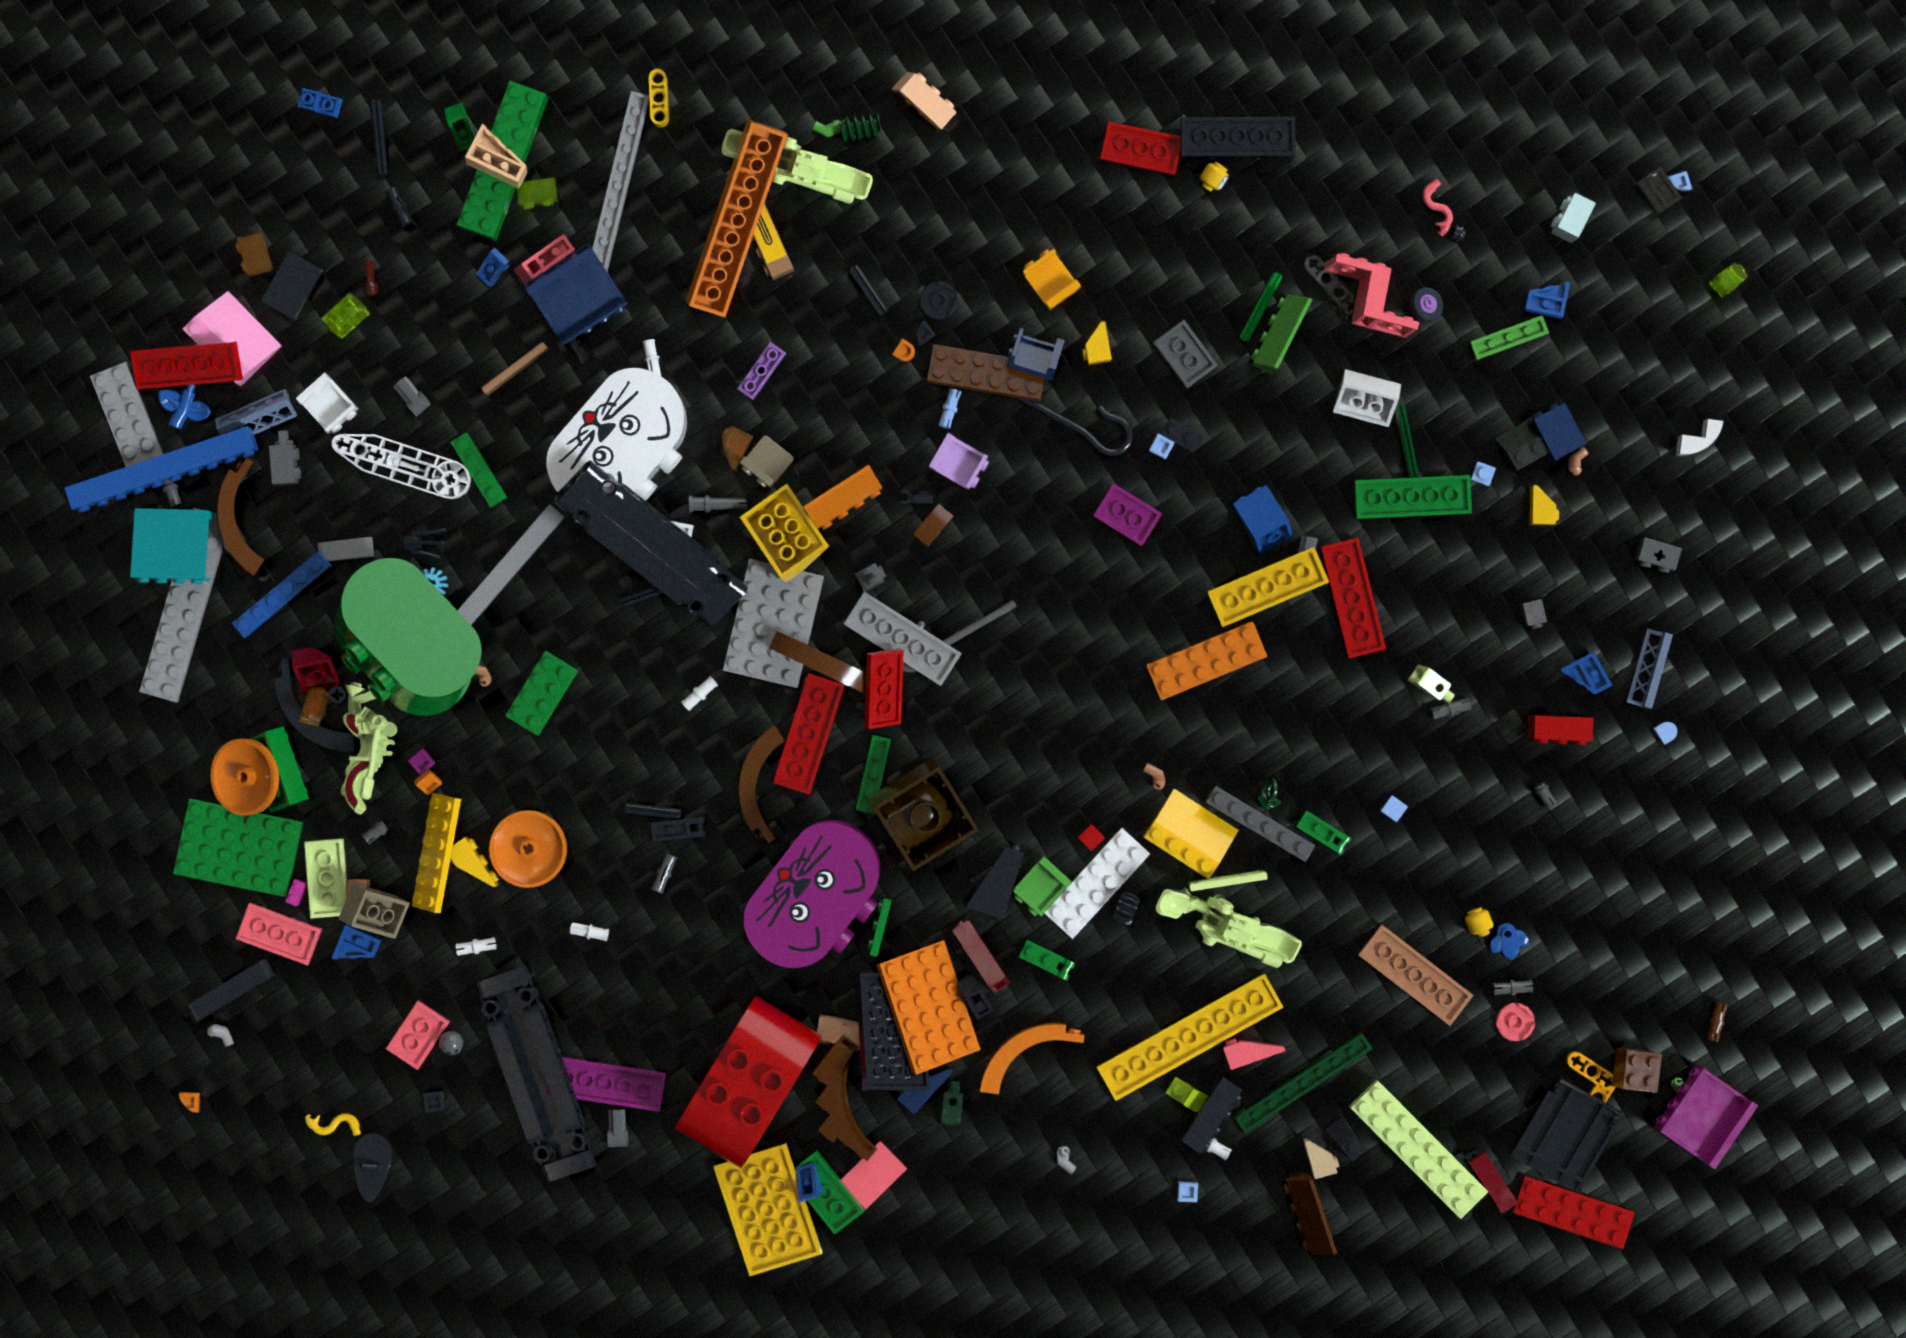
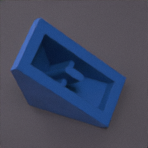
[796,1163,823,1202]

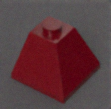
[292,647,341,694]

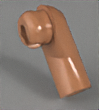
[1568,447,1588,475]
[475,665,491,687]
[1143,763,1166,790]

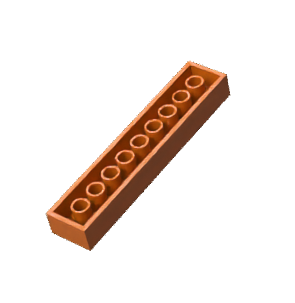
[686,119,788,317]

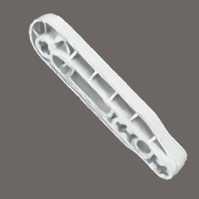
[332,434,471,499]

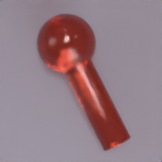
[363,259,379,296]

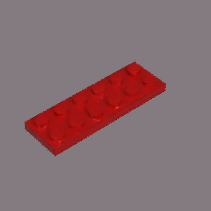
[130,341,243,389]
[1320,538,1386,659]
[773,673,845,795]
[1512,1175,1635,1249]

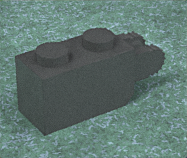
[855,563,886,592]

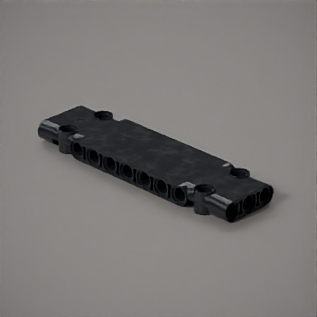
[553,460,748,626]
[475,965,597,1183]

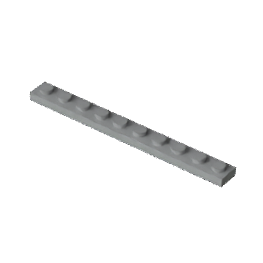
[592,91,650,272]

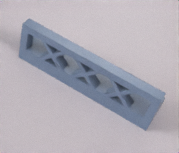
[215,389,297,435]
[1626,629,1673,709]

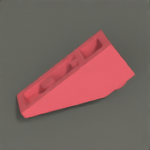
[514,234,575,284]
[1222,1038,1285,1070]

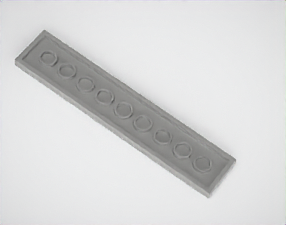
[139,508,223,702]

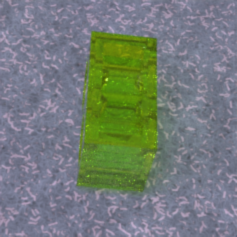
[1709,263,1748,297]
[322,293,370,339]

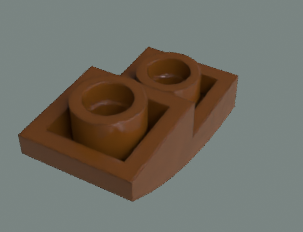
[913,504,953,548]

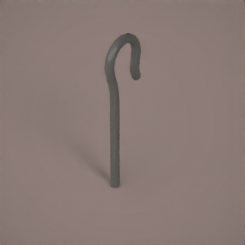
[903,600,1017,672]

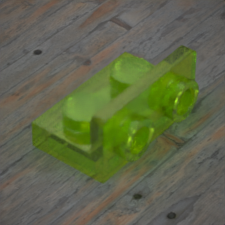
[517,178,558,209]

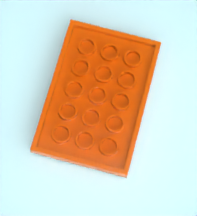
[876,940,980,1075]

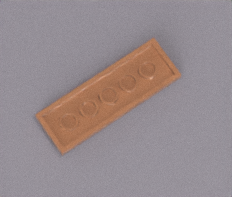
[1358,924,1474,1026]

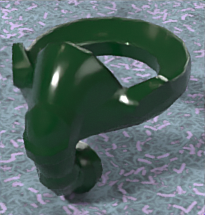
[1258,778,1281,810]

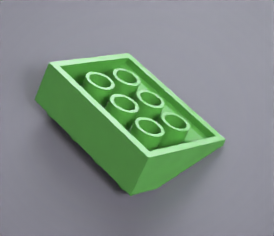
[1251,294,1312,375]

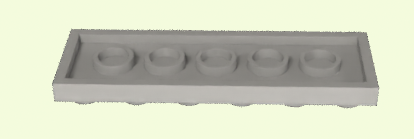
[90,362,163,467]
[844,592,962,686]

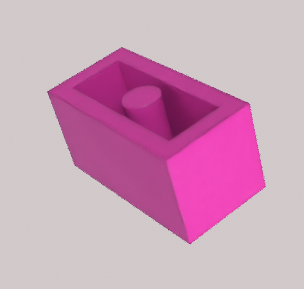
[285,879,307,906]

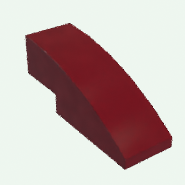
[1468,1152,1518,1214]

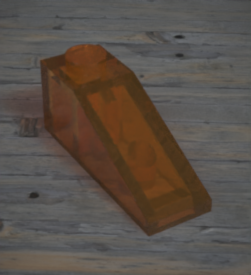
[299,687,329,726]

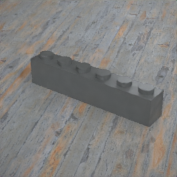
[1205,786,1315,862]

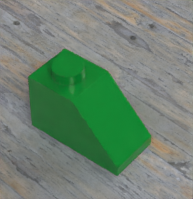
[444,103,475,151]

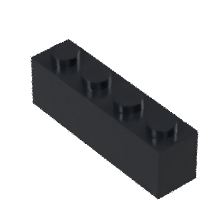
[1178,1077,1242,1155]

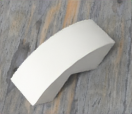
[1676,419,1723,456]

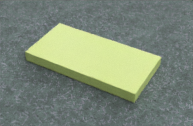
[304,838,347,918]
[1187,870,1267,891]

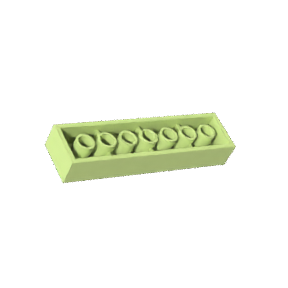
[1349,1080,1488,1219]

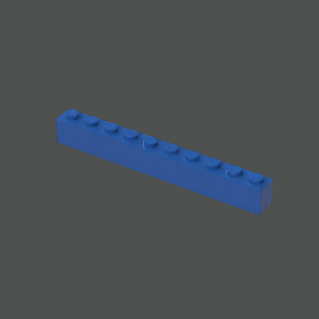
[65,426,259,513]

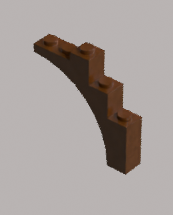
[813,1034,877,1161]

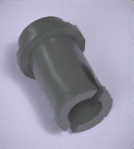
[1534,782,1557,808]
[362,821,388,844]

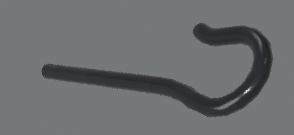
[1014,397,1133,456]

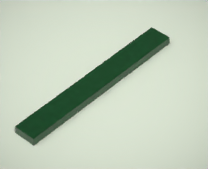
[1234,1032,1373,1134]

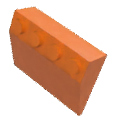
[803,465,882,530]

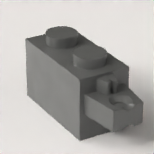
[269,430,301,485]

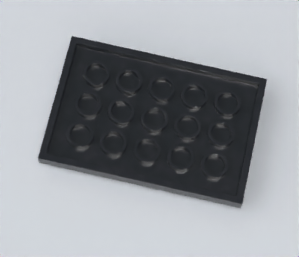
[856,973,930,1091]

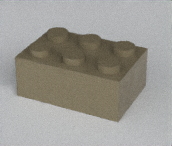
[338,883,410,939]

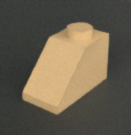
[1303,1138,1339,1179]

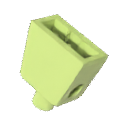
[1408,665,1455,703]

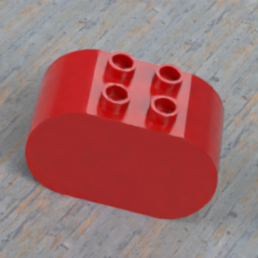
[675,995,822,1169]

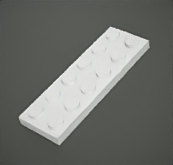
[1044,828,1150,939]

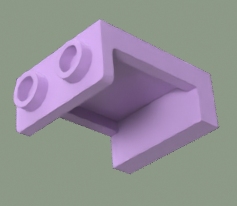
[929,433,989,490]

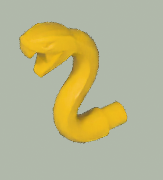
[305,1113,361,1136]

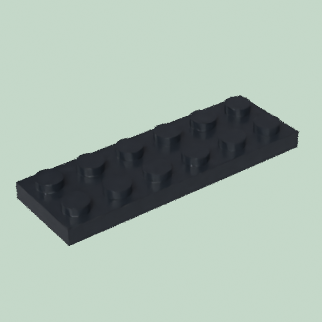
[1180,117,1296,157]

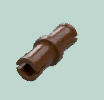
[1706,1001,1728,1042]

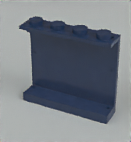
[523,243,627,345]

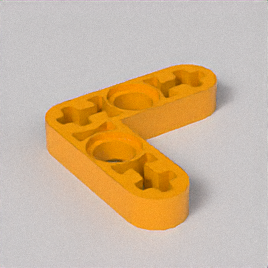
[1566,1051,1616,1103]

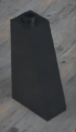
[966,845,1024,919]

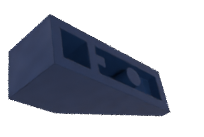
[897,1067,953,1114]

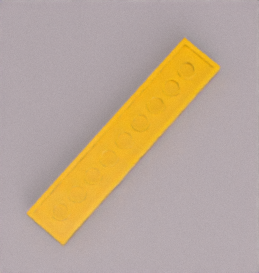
[1097,973,1283,1101]

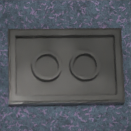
[1153,320,1218,388]

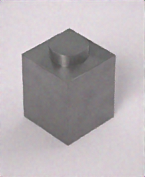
[1520,599,1547,629]

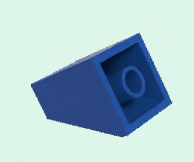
[1233,485,1293,555]

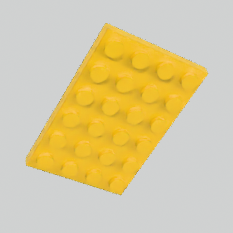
[713,1143,823,1276]

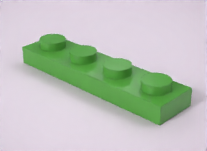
[1469,315,1549,360]

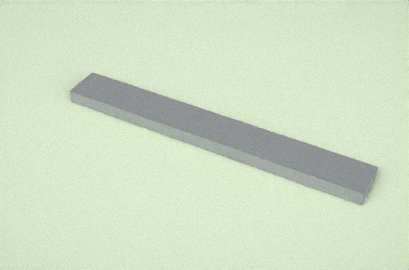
[458,504,565,625]

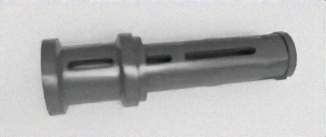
[689,495,747,513]

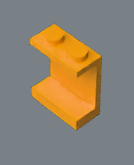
[1022,249,1081,311]

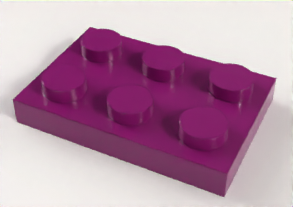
[1093,483,1162,547]

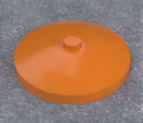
[211,738,279,816]
[489,810,567,888]

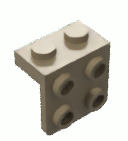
[740,436,793,488]

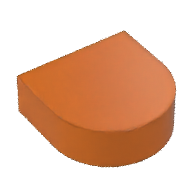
[892,338,915,362]

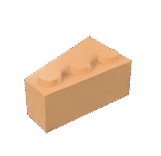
[465,124,527,189]
[817,1014,860,1051]

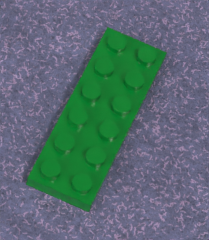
[1354,475,1472,519]

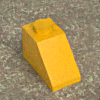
[1082,321,1112,365]
[1529,485,1559,525]

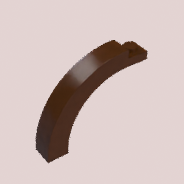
[215,458,264,577]
[769,631,866,694]
[739,725,785,843]

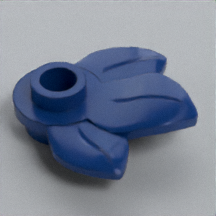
[1490,923,1529,960]

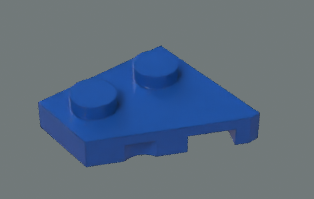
[1524,282,1570,319]
[1561,651,1612,694]
[332,924,382,959]

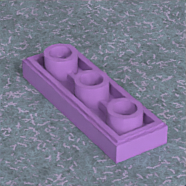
[737,342,786,400]

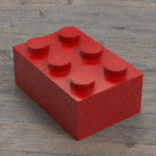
[1528,716,1593,745]

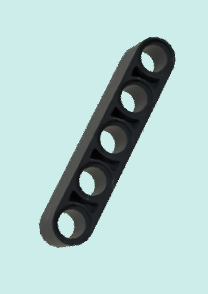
[185,959,276,1023]

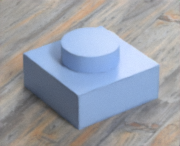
[1470,462,1496,486]

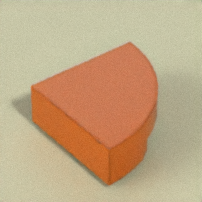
[179,1092,200,1113]

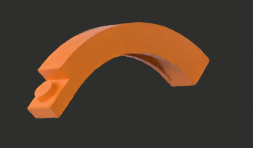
[980,1023,1084,1094]

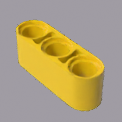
[649,69,669,128]

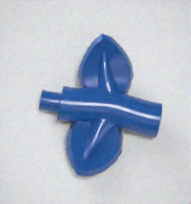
[158,385,211,429]

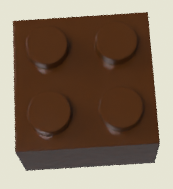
[1612,1048,1662,1092]

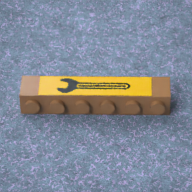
[725,171,794,280]

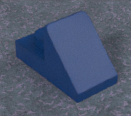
[476,248,510,287]

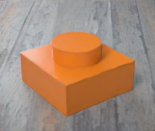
[414,769,442,795]

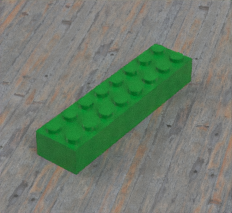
[457,81,548,241]

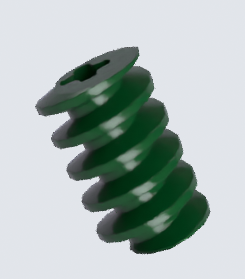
[840,112,881,142]

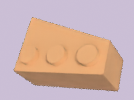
[892,72,956,130]

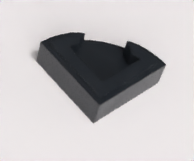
[917,320,936,347]

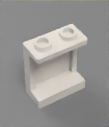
[296,373,358,434]

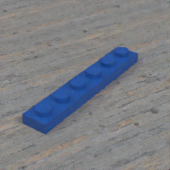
[232,551,332,638]

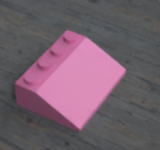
[183,291,282,386]

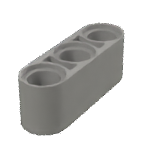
[317,537,374,562]

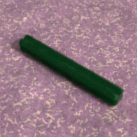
[1395,403,1419,478]

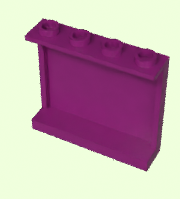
[1654,1064,1758,1169]

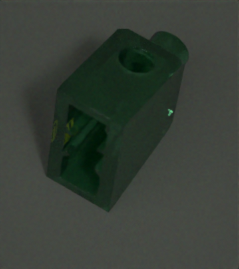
[941,1081,963,1126]

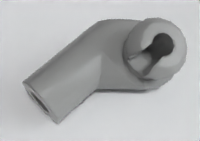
[207,1024,234,1047]
[1056,1146,1076,1174]

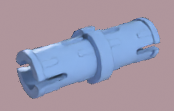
[939,388,961,429]

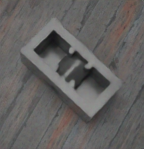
[1635,538,1682,573]

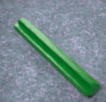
[1239,272,1282,343]

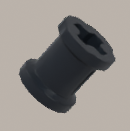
[328,686,348,704]

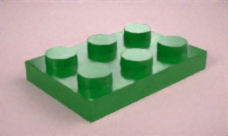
[867,897,892,957]

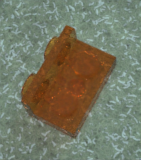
[236,232,273,276]

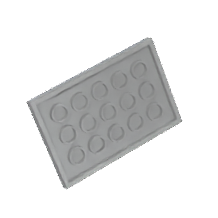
[723,559,824,688]

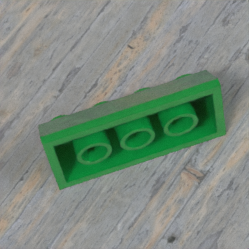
[250,726,309,813]

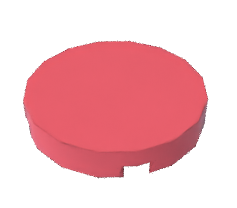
[1496,1003,1535,1041]

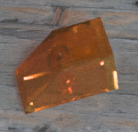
[721,426,753,471]

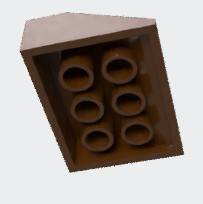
[1283,1171,1337,1255]

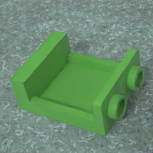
[1013,856,1072,916]

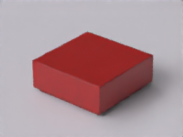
[1078,824,1105,851]

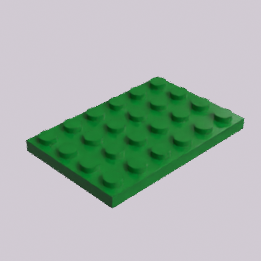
[173,799,303,897]

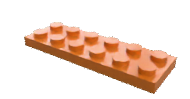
[1146,621,1267,700]

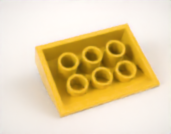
[740,484,829,583]
[1143,789,1239,879]

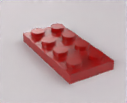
[1100,121,1181,176]
[865,648,904,729]

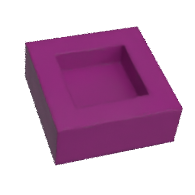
[408,748,436,775]

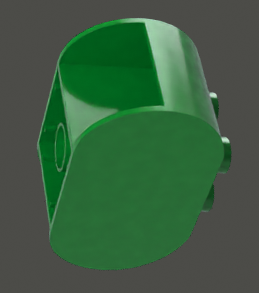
[335,558,481,716]

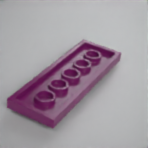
[546,1057,666,1112]

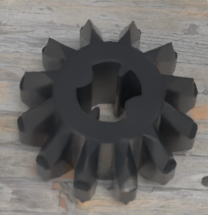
[1113,892,1140,925]

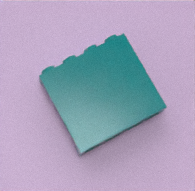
[130,508,214,584]

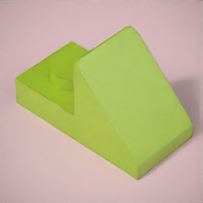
[1165,1076,1208,1112]

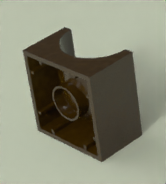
[868,757,979,871]

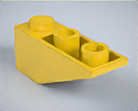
[451,837,499,887]

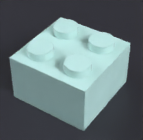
[1551,193,1596,243]

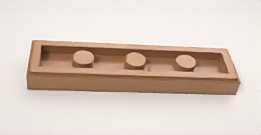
[481,342,549,396]

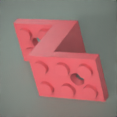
[1324,253,1419,338]

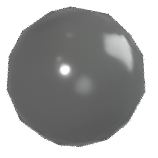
[439,1031,463,1055]

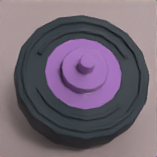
[1410,287,1443,322]

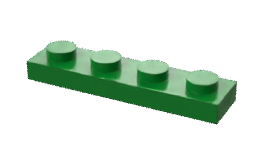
[451,432,508,508]
[856,735,891,814]

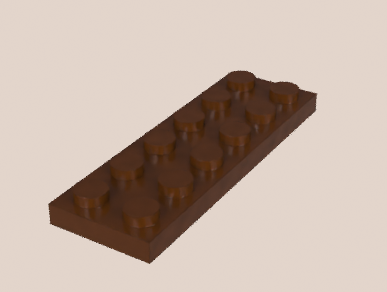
[927,344,1044,401]

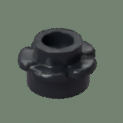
[1449,224,1466,243]

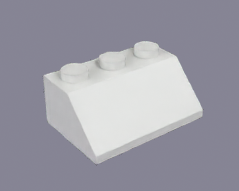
[1333,369,1401,427]

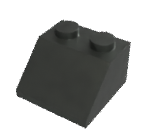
[1495,420,1549,472]

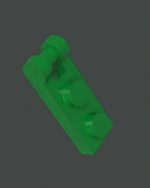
[1296,811,1351,855]
[1019,940,1075,980]

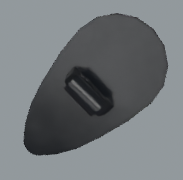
[353,1133,392,1202]

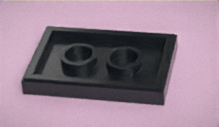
[261,251,323,320]

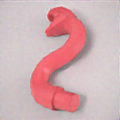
[1422,179,1453,236]

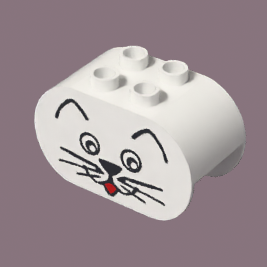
[547,368,687,501]

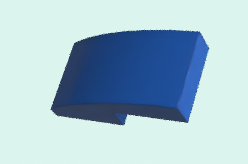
[298,88,343,118]

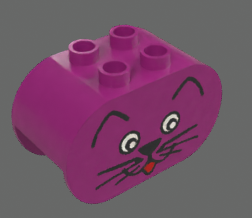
[744,820,880,968]

